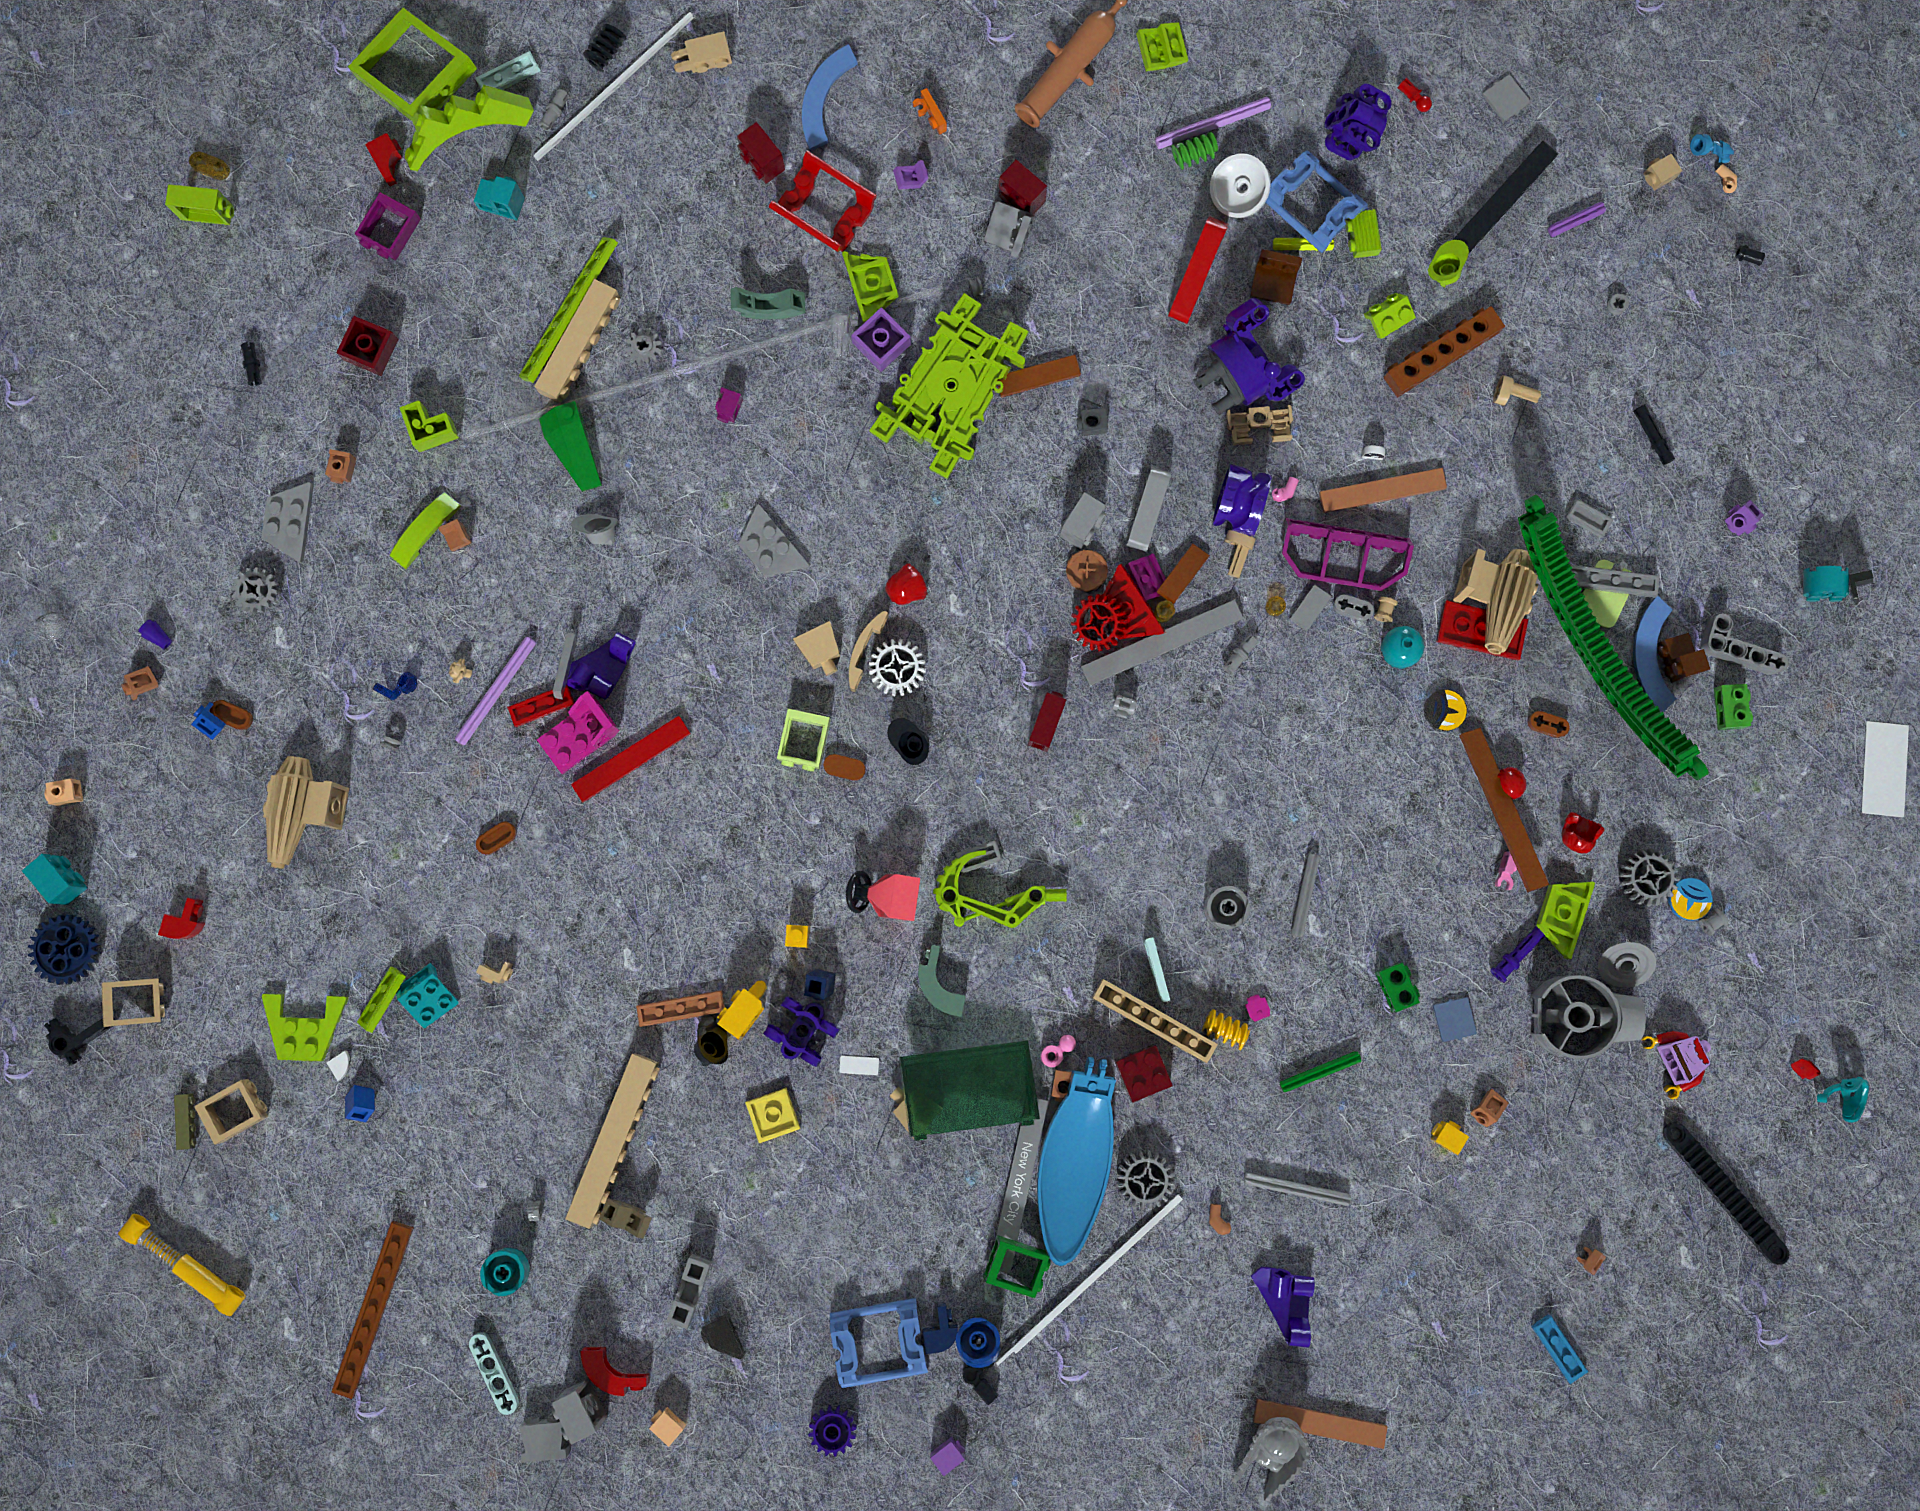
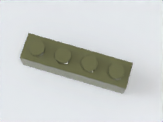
[174,1093,196,1150]

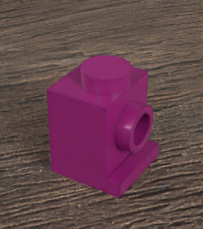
[715,387,743,423]

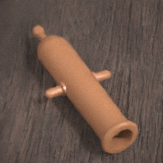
[1015,0,1128,128]

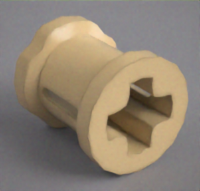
[1374,597,1398,623]

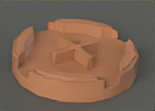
[1066,550,1108,592]

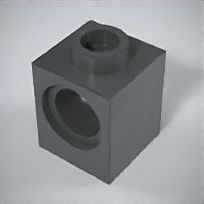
[1076,408,1108,436]

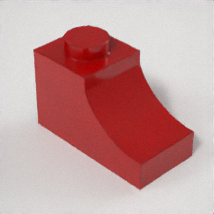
[365,133,402,187]

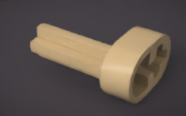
[1493,375,1541,406]
[1225,530,1256,578]

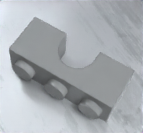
[666,1254,713,1329]

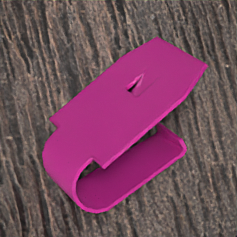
[1245,994,1270,1022]

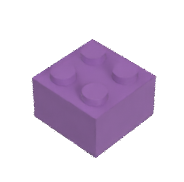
[851,307,911,372]

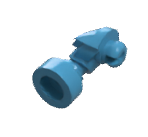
[1690,134,1734,164]

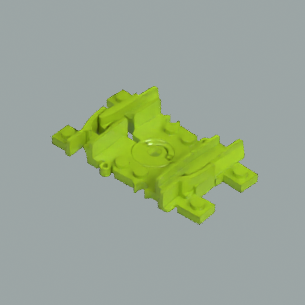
[869,293,1029,479]

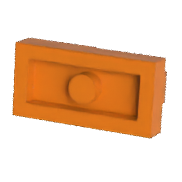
[912,88,947,135]

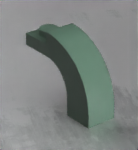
[730,287,806,320]
[918,945,966,1017]

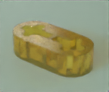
[189,151,230,180]

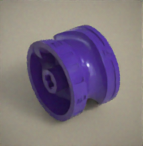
[1212,464,1272,536]

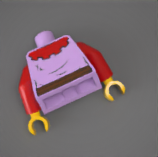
[1641,1031,1711,1099]

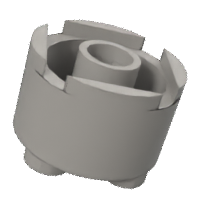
[1204,886,1250,930]

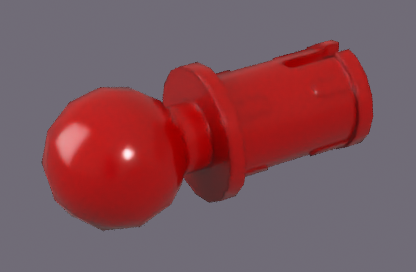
[1397,78,1432,112]

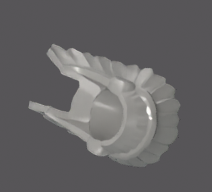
[1231,1417,1311,1502]

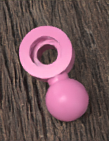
[1040,1035,1076,1067]

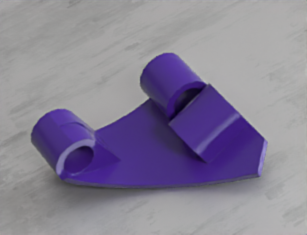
[557,632,636,700]

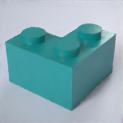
[474,176,525,221]

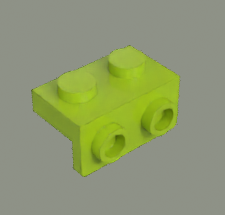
[1364,293,1416,339]

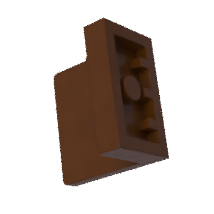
[1250,249,1302,305]

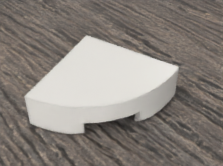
[327,1051,350,1081]

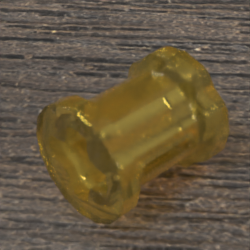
[1154,600,1175,622]

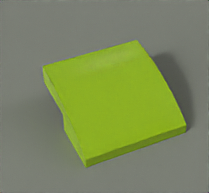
[1136,22,1188,71]

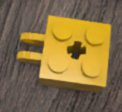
[717,980,767,1041]

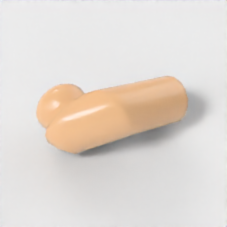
[1715,164,1737,193]

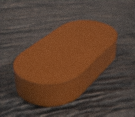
[210,700,253,730]
[823,754,866,781]
[476,821,517,855]

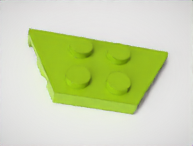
[842,251,898,324]
[1536,881,1595,960]

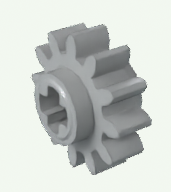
[625,329,663,367]

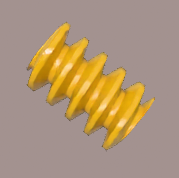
[1201,1009,1250,1050]

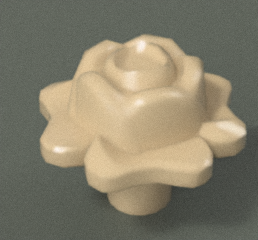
[449,659,472,683]

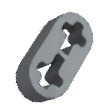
[1333,594,1374,621]

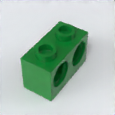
[1374,962,1420,1013]

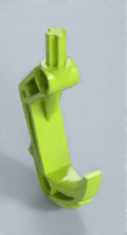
[933,850,1067,928]

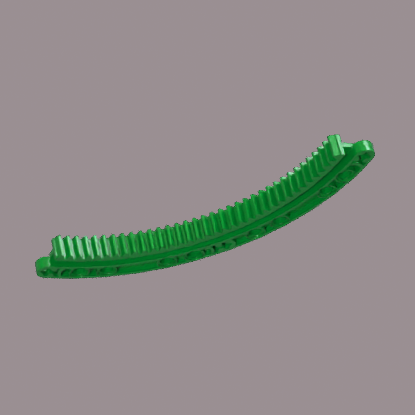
[1518,495,1708,780]

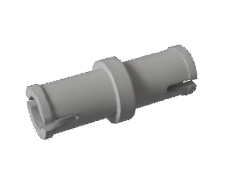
[539,89,569,132]
[1222,634,1258,675]

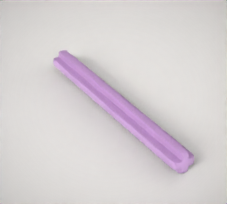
[1155,97,1271,149]
[455,637,536,745]

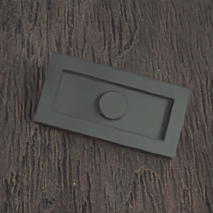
[1849,570,1873,604]

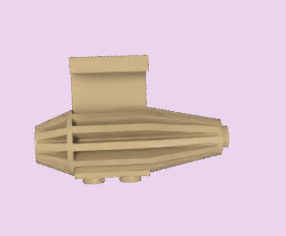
[1453,549,1538,654]
[263,756,349,869]

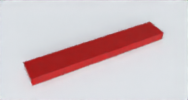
[571,716,691,803]

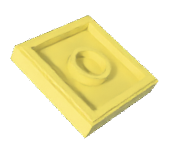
[745,1087,801,1143]

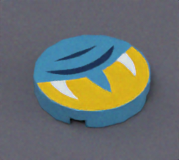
[1668,878,1713,921]

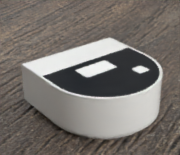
[1362,445,1385,460]

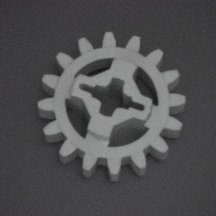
[231,567,280,614]

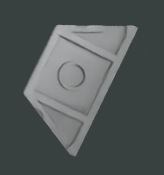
[261,482,313,563]
[738,504,810,578]

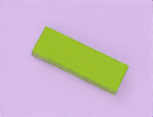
[357,966,406,1033]

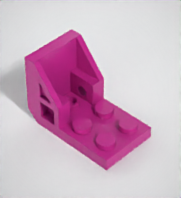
[537,691,620,774]

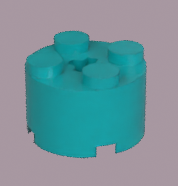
[1803,566,1849,602]
[480,1248,530,1296]

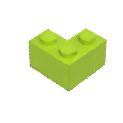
[399,400,459,452]

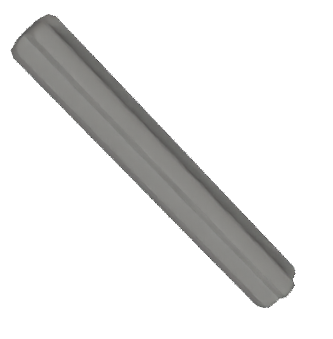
[1291,853,1320,937]

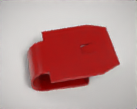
[1790,1058,1821,1080]

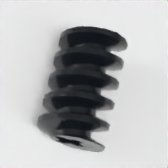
[583,24,627,72]

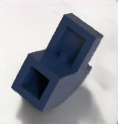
[923,1303,958,1355]

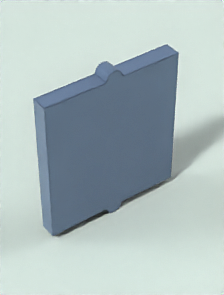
[1433,997,1477,1042]

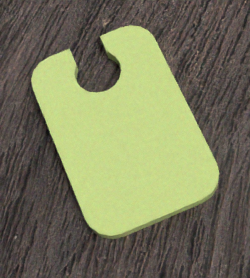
[1582,559,1631,628]

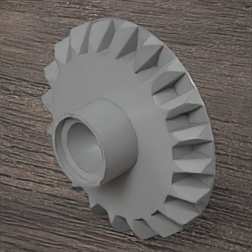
[1597,940,1656,988]

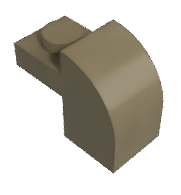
[599,1198,652,1239]

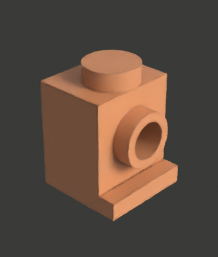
[325,449,356,484]

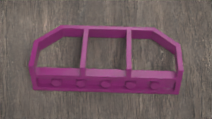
[1281,518,1414,591]

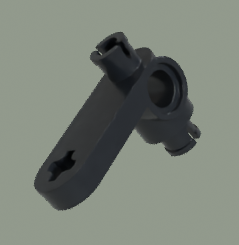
[44,1017,115,1066]

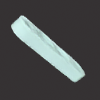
[469,1332,519,1415]

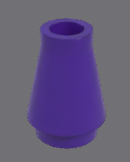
[138,619,172,650]

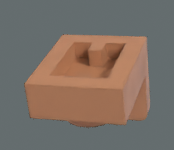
[121,666,158,700]
[1470,1089,1509,1127]

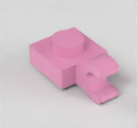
[1495,851,1517,890]

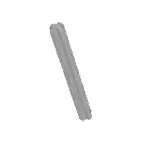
[1244,1172,1351,1206]

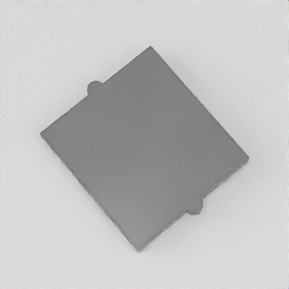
[1482,74,1531,122]

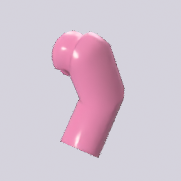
[1272,477,1299,502]

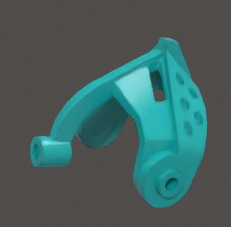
[1817,1077,1869,1123]

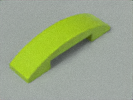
[389,492,461,569]

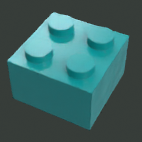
[21,853,87,905]

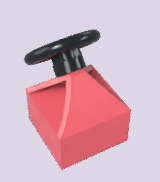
[846,871,920,921]

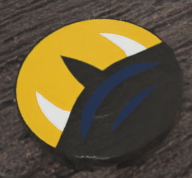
[1424,689,1467,732]

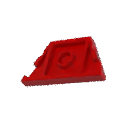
[1097,564,1166,639]

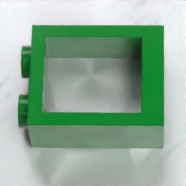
[983,1235,1051,1298]

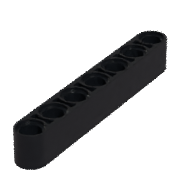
[1453,140,1559,253]

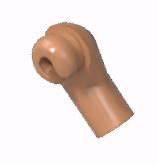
[1209,1203,1231,1235]

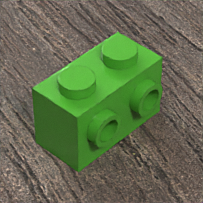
[1714,684,1753,730]

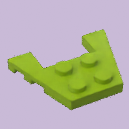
[262,994,348,1061]

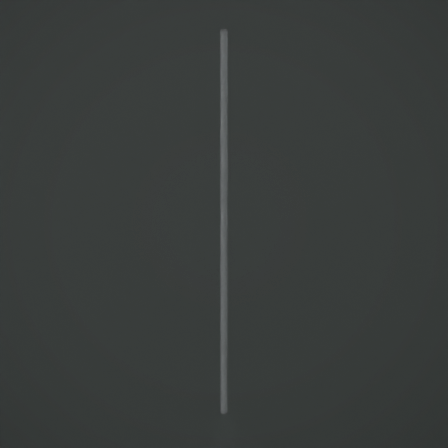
[466,284,945,440]

